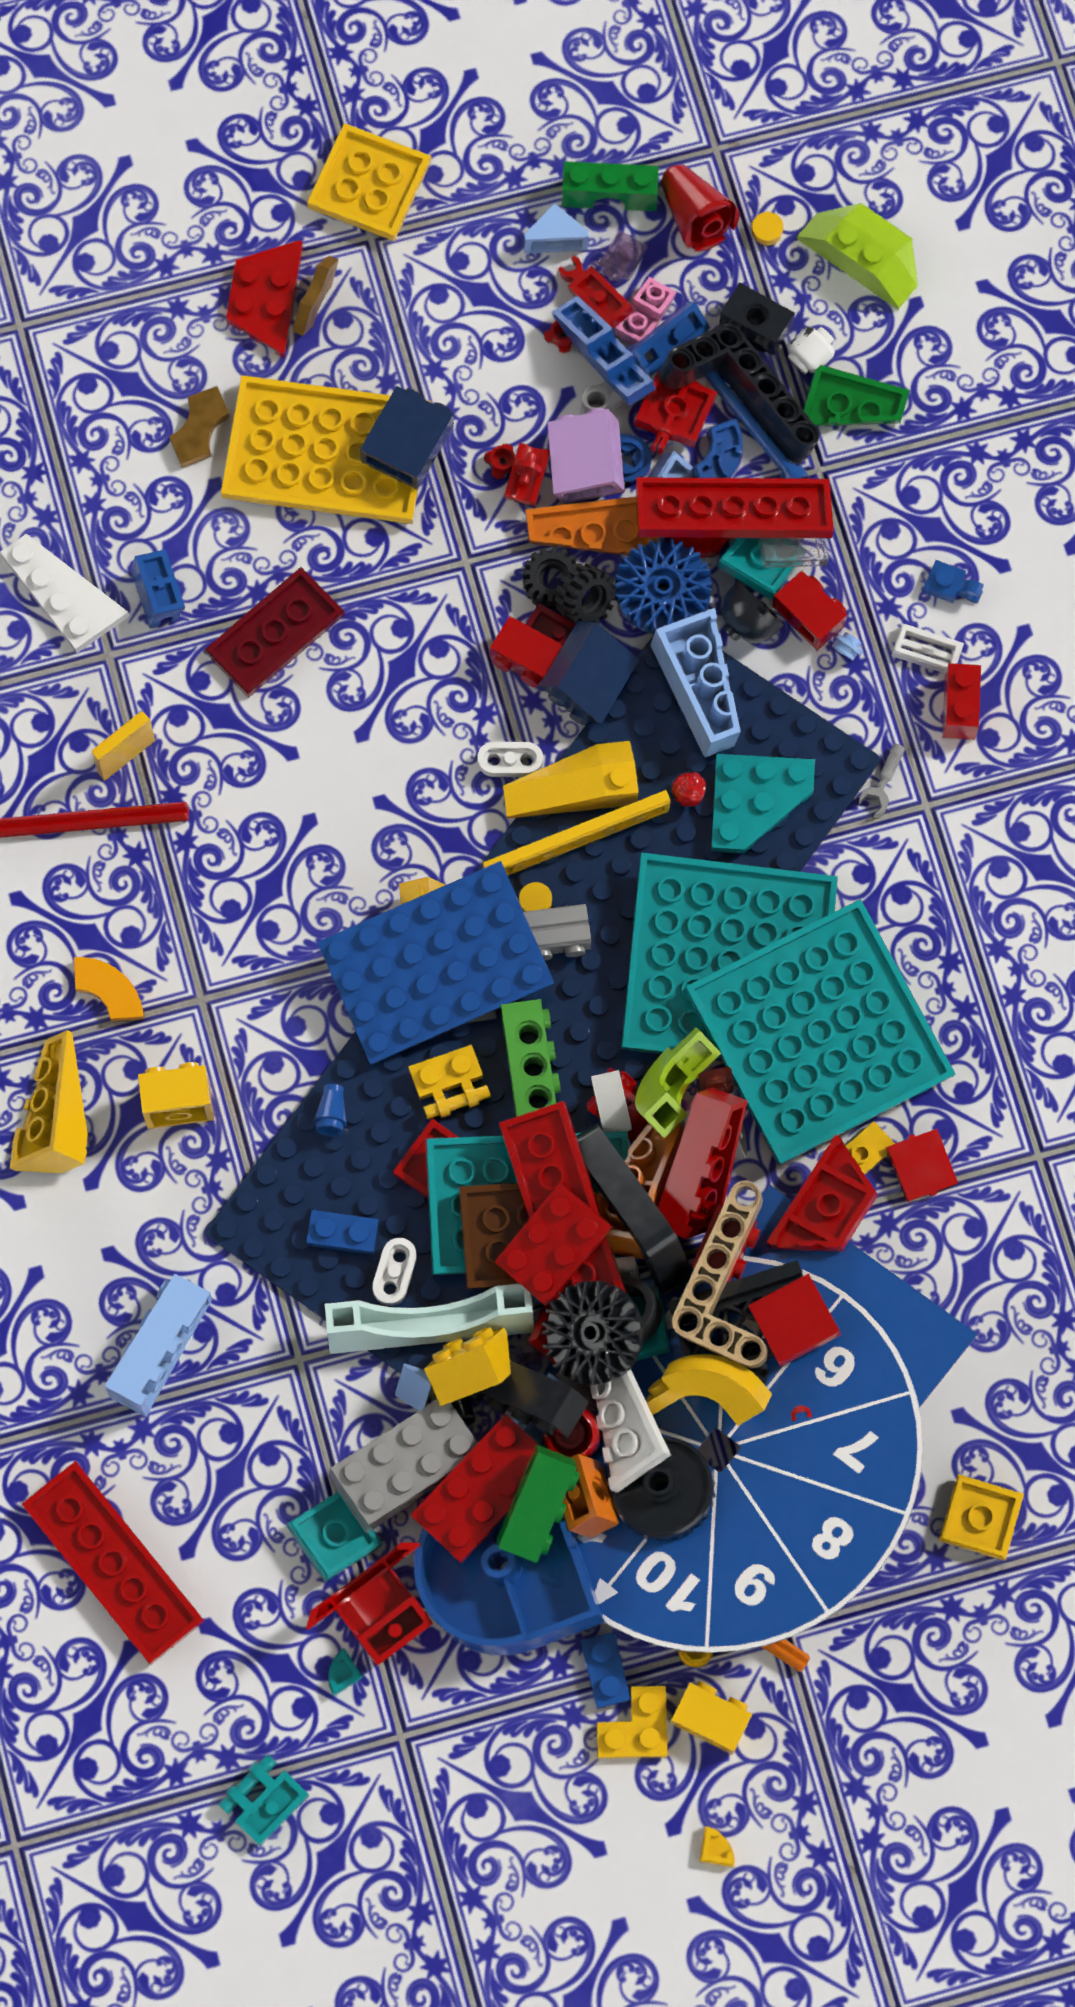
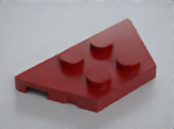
[226,240,303,358]
[766,1134,878,1252]

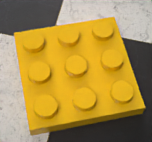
[307,123,431,241]

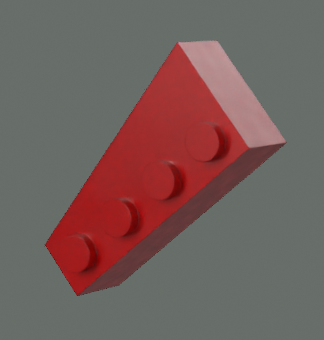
[658,1088,748,1239]

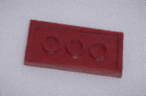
[204,567,345,698]

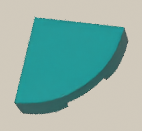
[328,1648,363,1697]

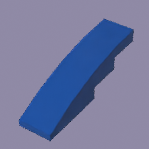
[551,295,655,406]

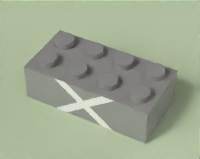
[328,1399,478,1534]

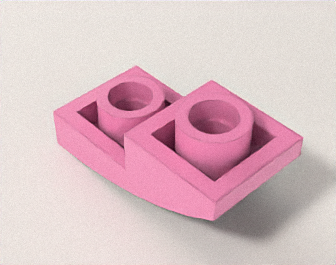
[614,277,676,345]

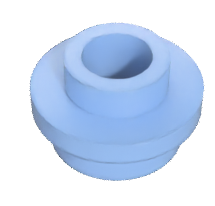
[832,632,863,661]

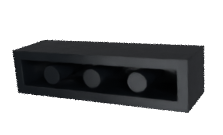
[466,1361,589,1438]

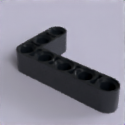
[658,324,820,463]
[576,1124,693,1295]

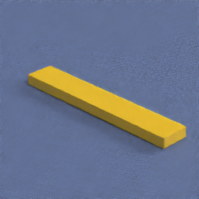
[482,790,671,875]

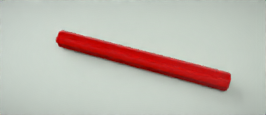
[0,802,189,838]

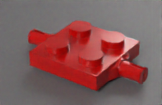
[634,370,717,454]

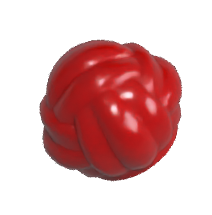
[671,772,706,807]

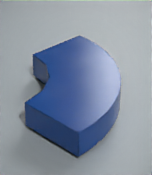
[691,418,743,478]

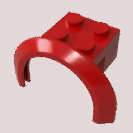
[306,1542,434,1666]

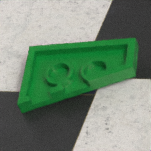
[804,365,910,426]

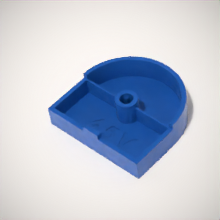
[414,1515,605,1656]

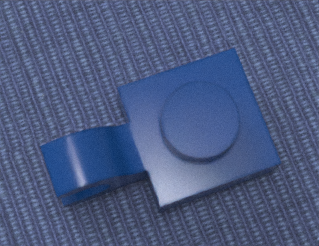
[923,560,984,604]

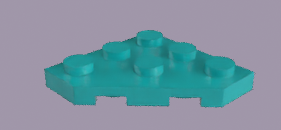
[711,754,815,853]

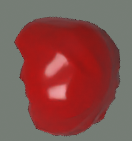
[542,1409,602,1458]

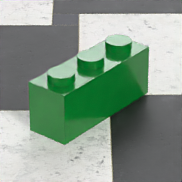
[496,1444,580,1563]

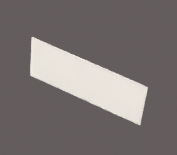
[591,1070,632,1132]

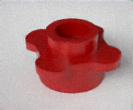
[544,320,573,353]
[484,444,515,480]

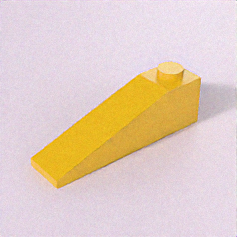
[503,741,639,819]
[10,1030,88,1173]

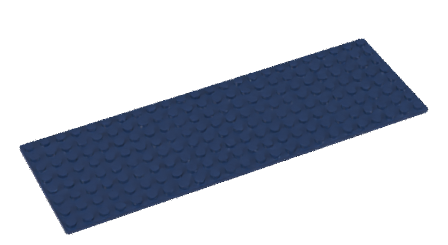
[206,635,880,1374]

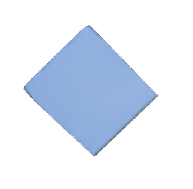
[648,451,693,478]
[395,1363,432,1411]

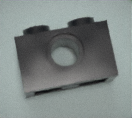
[719,282,795,356]

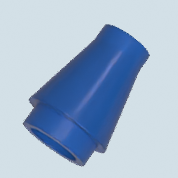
[313,1084,347,1136]

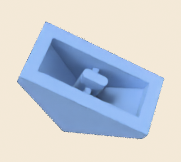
[524,203,588,254]

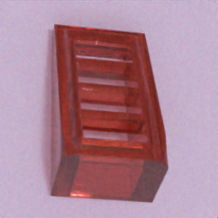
[695,1066,733,1093]

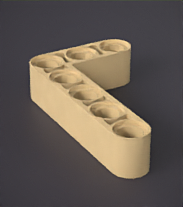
[672,1180,768,1369]

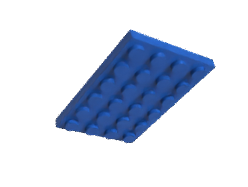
[317,861,555,1065]

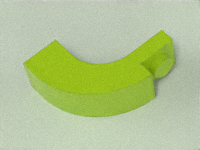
[635,1028,721,1138]

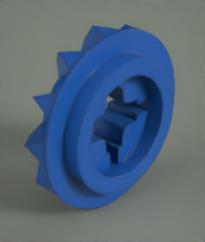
[620,434,652,484]

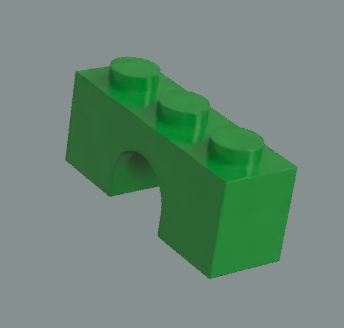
[562,161,659,212]

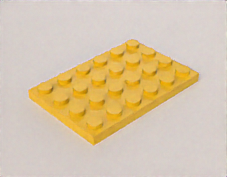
[221,375,432,524]

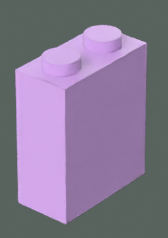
[548,408,625,505]

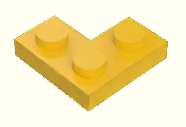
[597,1686,668,1759]

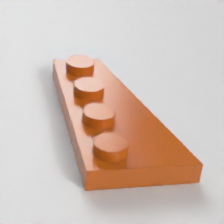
[525,496,659,556]

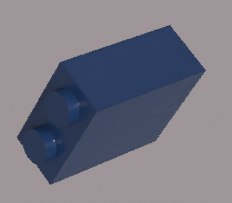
[360,386,454,490]
[539,621,639,725]

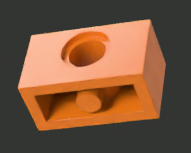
[562,1454,619,1538]

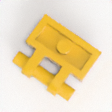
[408,1044,491,1119]

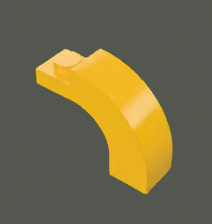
[646,1354,772,1426]

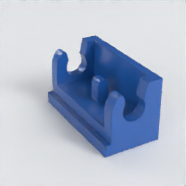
[131,549,185,629]

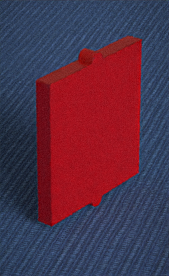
[886,1129,958,1202]

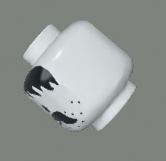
[787,326,835,374]

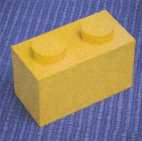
[670,1681,752,1755]

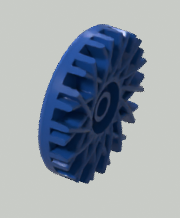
[615,538,712,634]

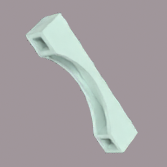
[325,1284,534,1354]

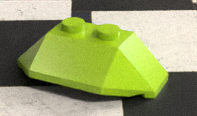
[797,203,918,310]

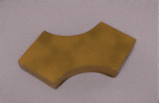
[293,256,339,336]
[169,386,230,467]

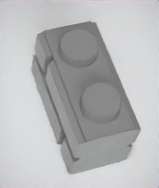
[524,904,591,960]

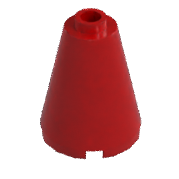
[661,165,740,252]

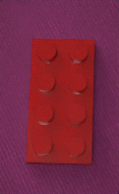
[411,1414,540,1564]

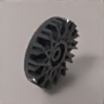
[542,1281,644,1385]
[611,1437,716,1542]

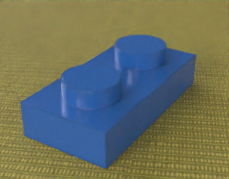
[306,1210,379,1255]
[580,1632,631,1709]

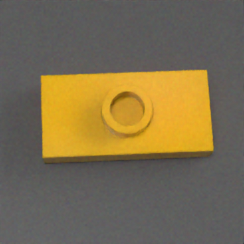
[846,1121,895,1175]

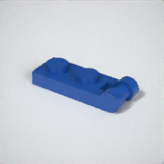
[627,301,711,377]

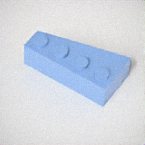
[650,608,741,757]
[105,1274,213,1417]

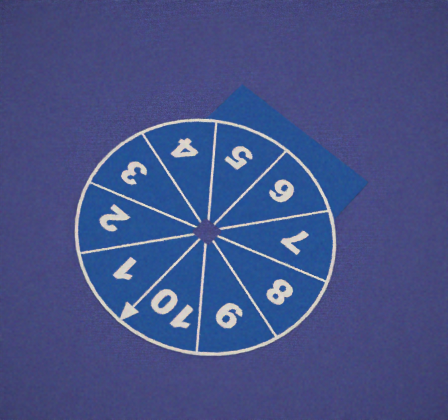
[538,1185,978,1653]

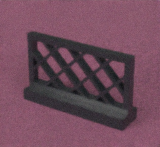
[667,1260,804,1361]

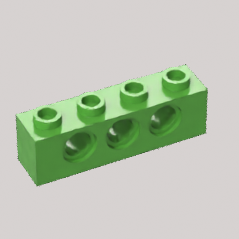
[501,999,561,1117]

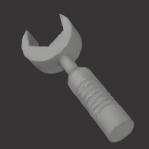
[858,744,905,819]

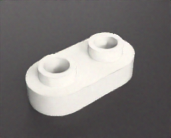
[477,742,543,777]
[373,1238,417,1306]

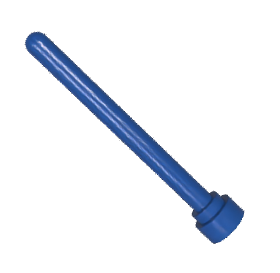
[705,371,810,479]

